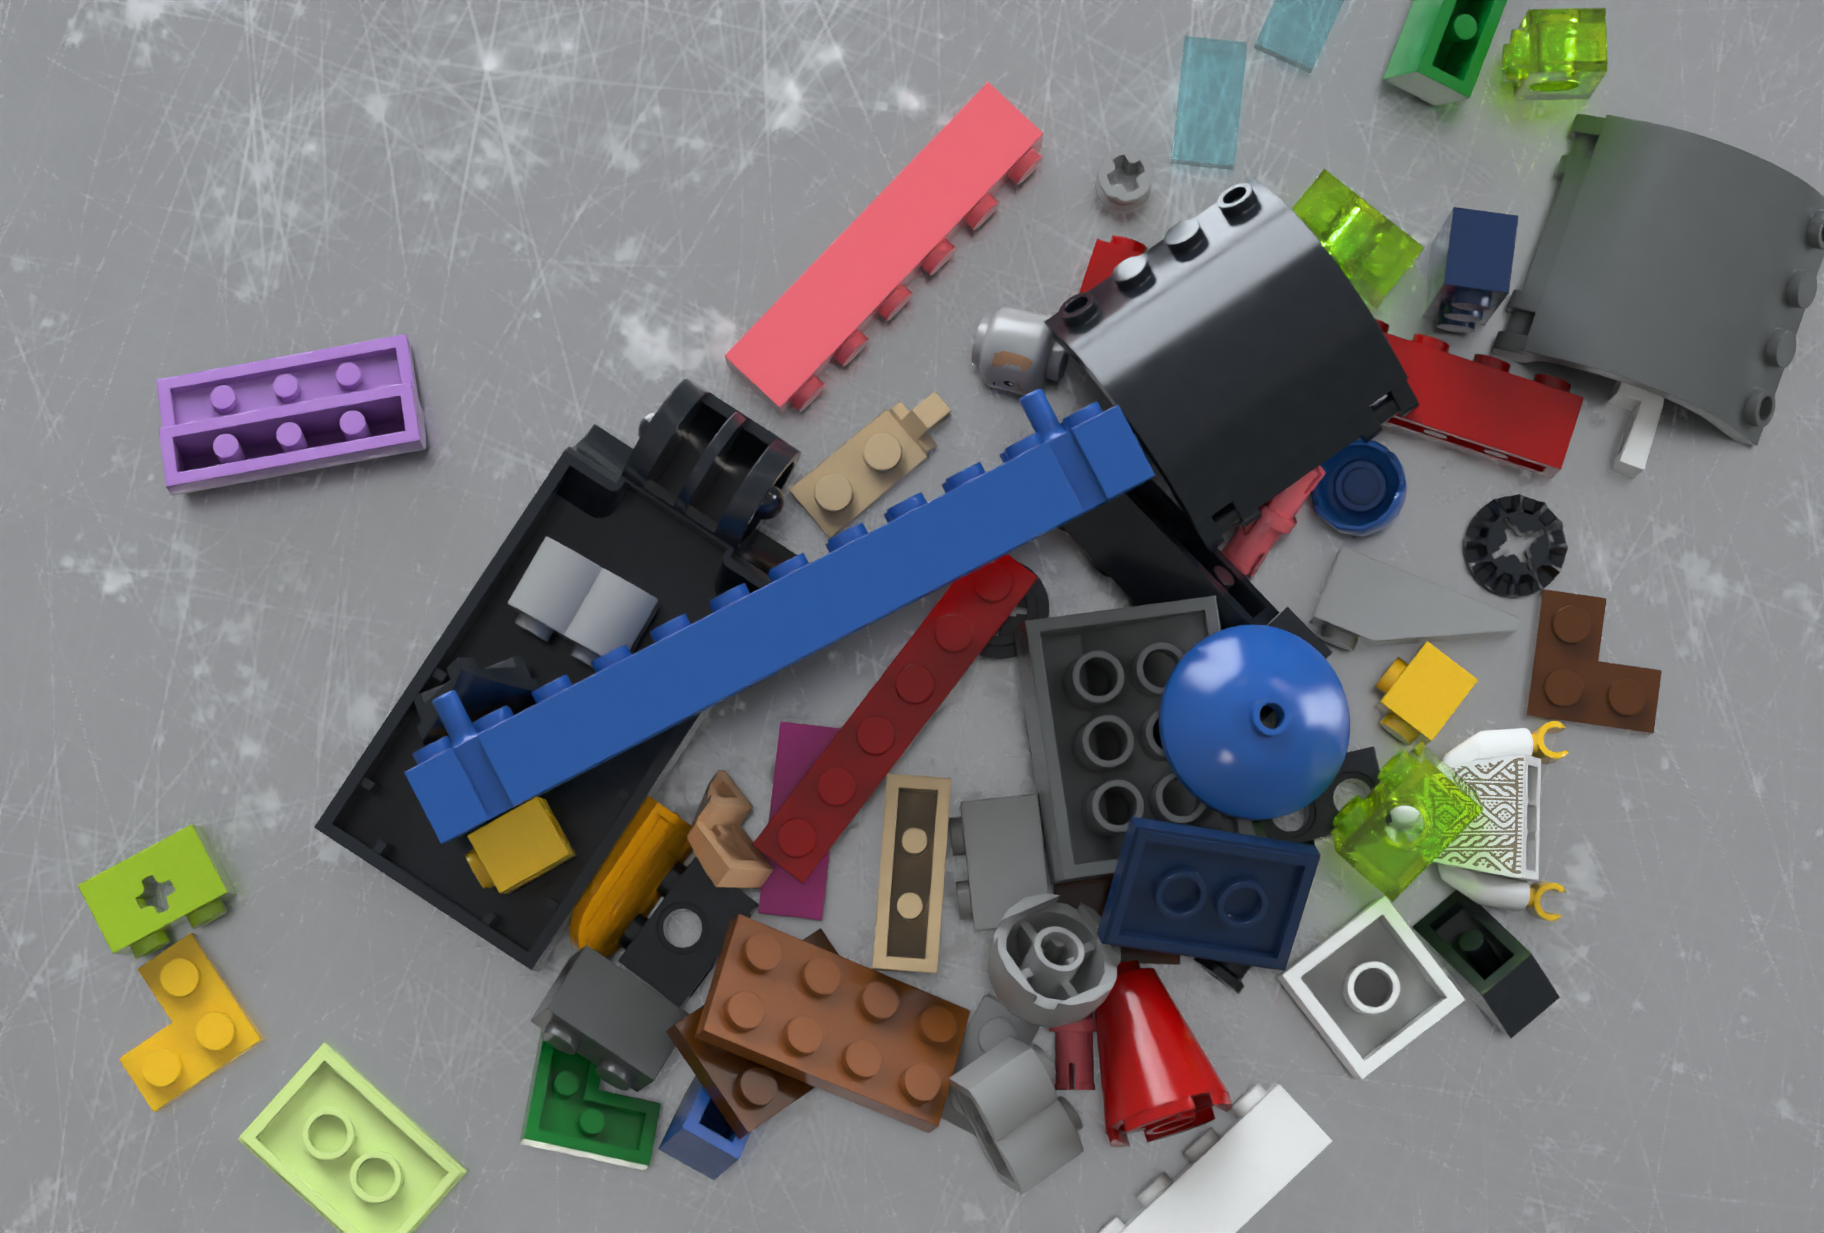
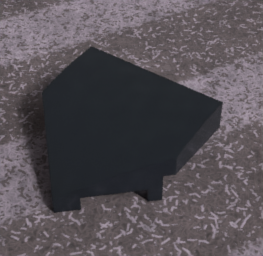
[413,656,542,746]

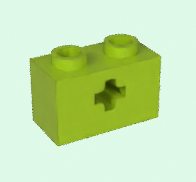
[77,824,238,960]

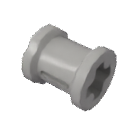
[1095,145,1154,214]

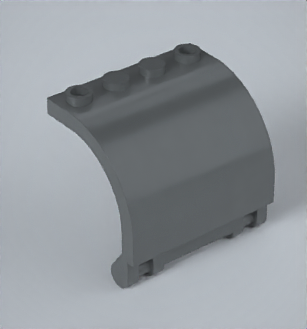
[1492,114,1824,446]

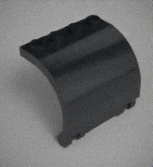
[1044,177,1419,553]

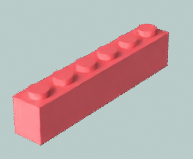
[725,82,1043,417]

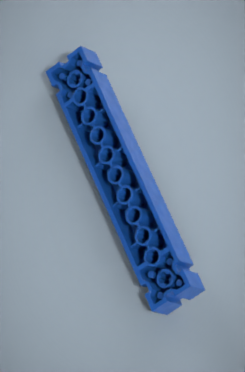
[404,389,1155,844]

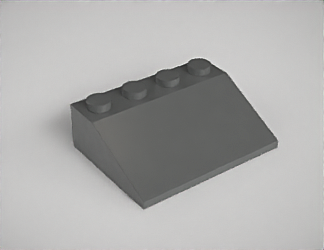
[1013,596,1252,885]

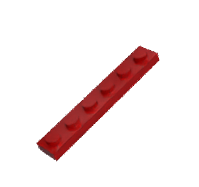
[752,554,1038,885]

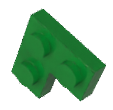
[519,1029,661,1171]

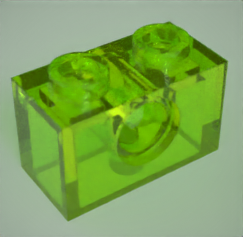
[1502,8,1608,100]
[1292,169,1425,309]
[1331,741,1484,902]

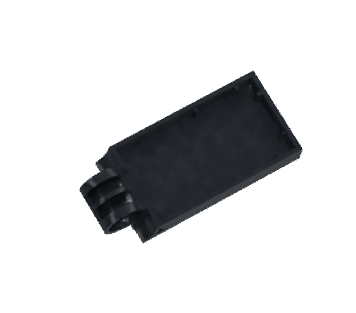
[314,378,801,972]

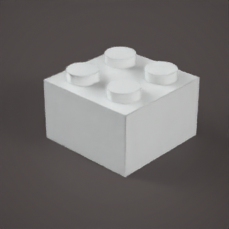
[1276,896,1465,1080]

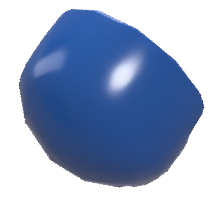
[1311,439,1407,536]

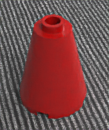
[1095,960,1232,1147]

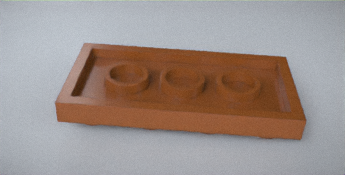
[695,914,971,1133]

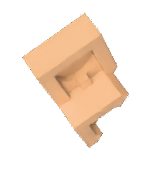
[687,770,774,888]

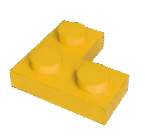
[119,933,265,1112]

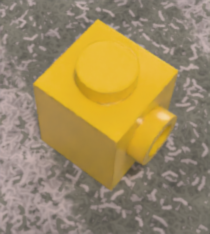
[1374,641,1478,746]

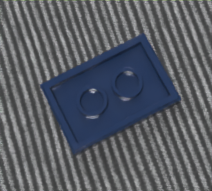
[1097,816,1321,971]

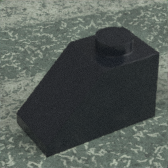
[1413,890,1560,1039]

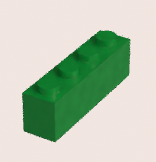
[1383,0,1507,106]

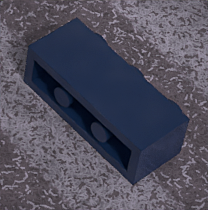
[1422,207,1519,332]

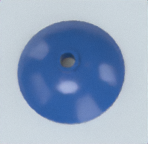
[1159,625,1350,820]

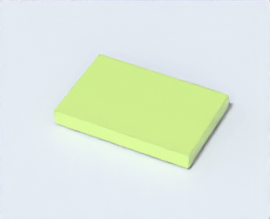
[238,1042,469,1233]

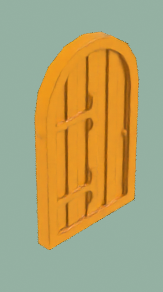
[569,796,693,957]

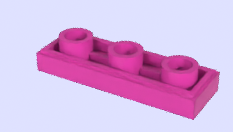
[758,721,841,921]

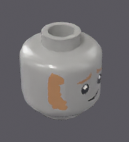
[971,306,1069,395]

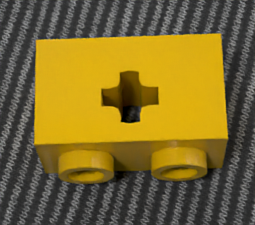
[465,796,577,894]

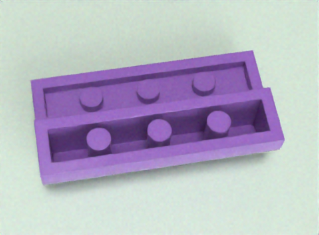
[156,334,426,496]

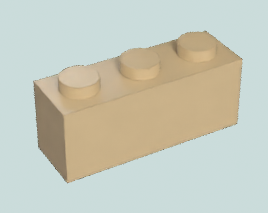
[872,773,952,975]

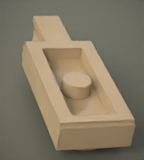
[789,391,952,539]

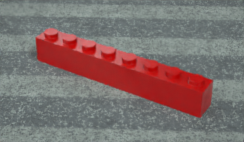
[1079,235,1584,478]

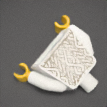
[1389,721,1569,921]

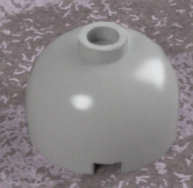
[987,893,1121,1028]

